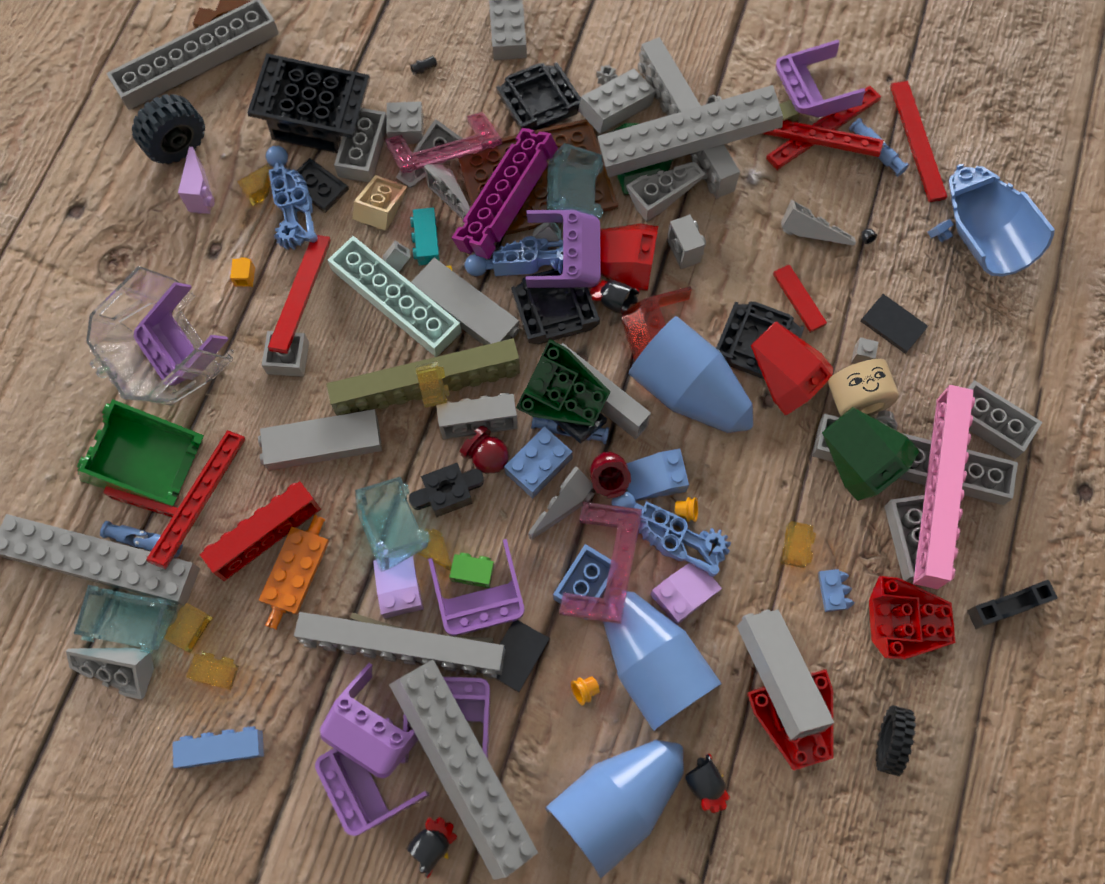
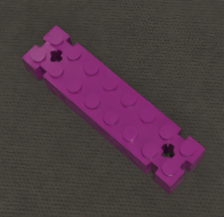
[452,128,558,259]

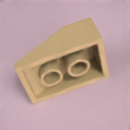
[353,175,408,230]

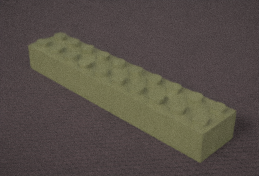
[326,338,520,416]

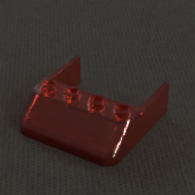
[621,286,692,361]

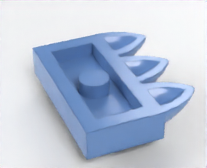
[818,569,855,612]

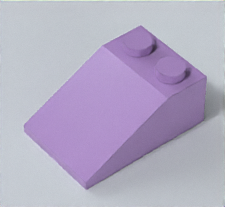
[178,147,215,214]
[373,552,424,619]
[650,558,722,625]

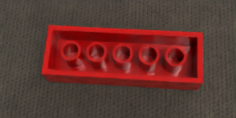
[199,481,322,582]

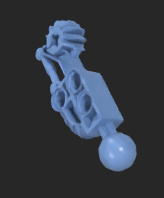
[266,145,318,250]
[465,236,563,277]
[611,492,731,577]

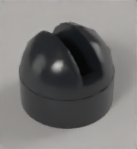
[861,229,877,244]

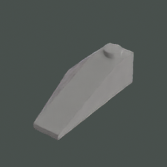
[396,119,464,188]
[626,162,705,222]
[424,164,470,219]
[781,200,856,245]
[528,466,595,540]
[66,648,154,700]

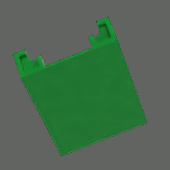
[77,399,204,506]

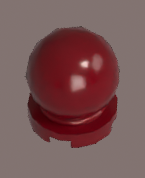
[460,425,509,474]
[590,452,631,498]

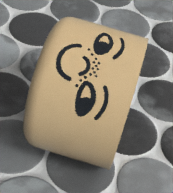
[828,359,899,416]

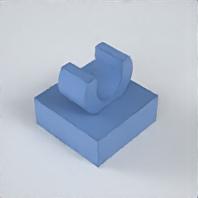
[927,219,954,242]

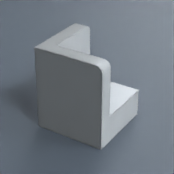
[532,223,562,242]
[383,241,410,272]

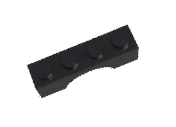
[967,579,1058,629]

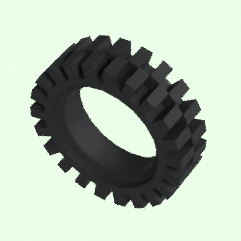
[875,705,916,776]

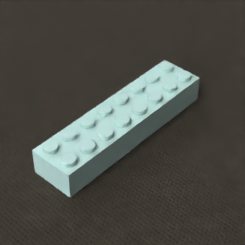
[328,236,462,357]

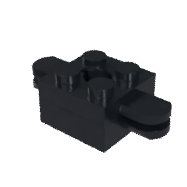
[409,462,484,518]

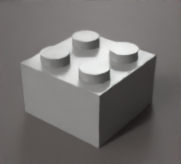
[386,101,424,145]
[667,215,706,269]
[262,331,309,377]

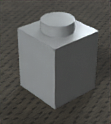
[851,337,879,364]

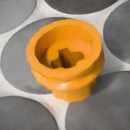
[675,497,699,522]
[571,676,600,705]

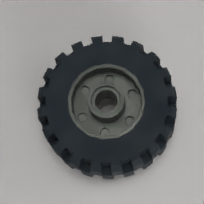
[132,94,205,164]

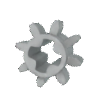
[596,65,617,85]

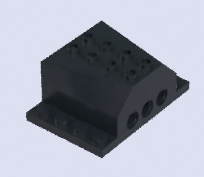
[247,53,370,154]

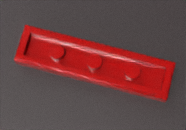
[773,264,827,333]
[103,486,178,517]

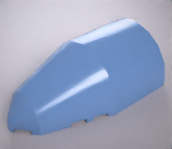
[949,164,1055,276]
[629,316,753,433]
[601,590,722,731]
[545,740,684,878]

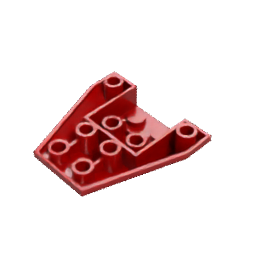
[600,223,658,291]
[750,322,833,416]
[869,576,956,660]
[747,669,834,771]

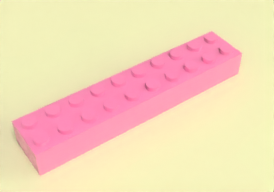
[913,385,975,589]

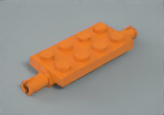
[259,515,329,630]

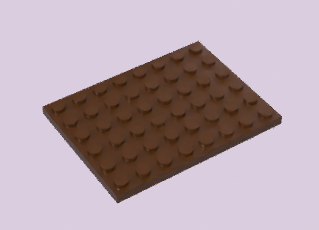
[456,119,618,236]

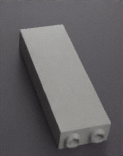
[411,258,520,345]
[561,343,651,439]
[258,409,382,471]
[737,609,835,741]

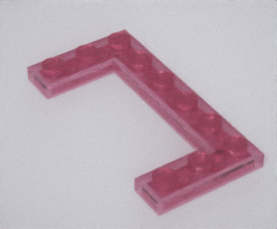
[385,112,502,174]
[559,502,642,624]

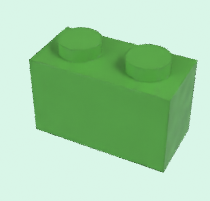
[449,553,495,588]

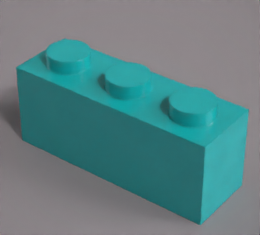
[410,207,440,266]

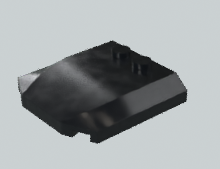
[496,63,581,131]
[511,269,600,345]
[716,302,804,380]

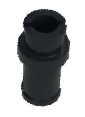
[410,56,437,75]

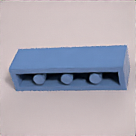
[173,726,264,769]

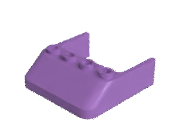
[775,40,865,117]
[526,210,600,288]
[134,282,229,385]
[428,539,524,636]
[320,663,418,778]
[401,677,490,763]
[315,718,430,836]

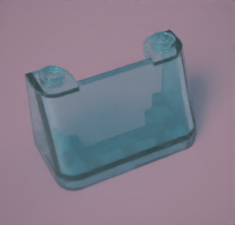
[547,143,603,219]
[355,477,430,572]
[74,585,178,654]

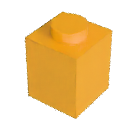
[230,257,255,287]

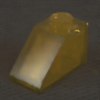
[237,164,271,206]
[414,528,452,571]

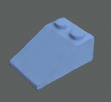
[627,449,689,501]

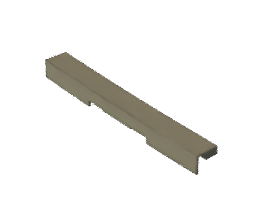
[350,612,402,628]
[445,635,493,643]

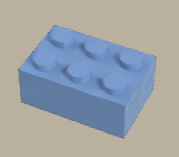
[504,426,573,499]
[553,544,619,620]

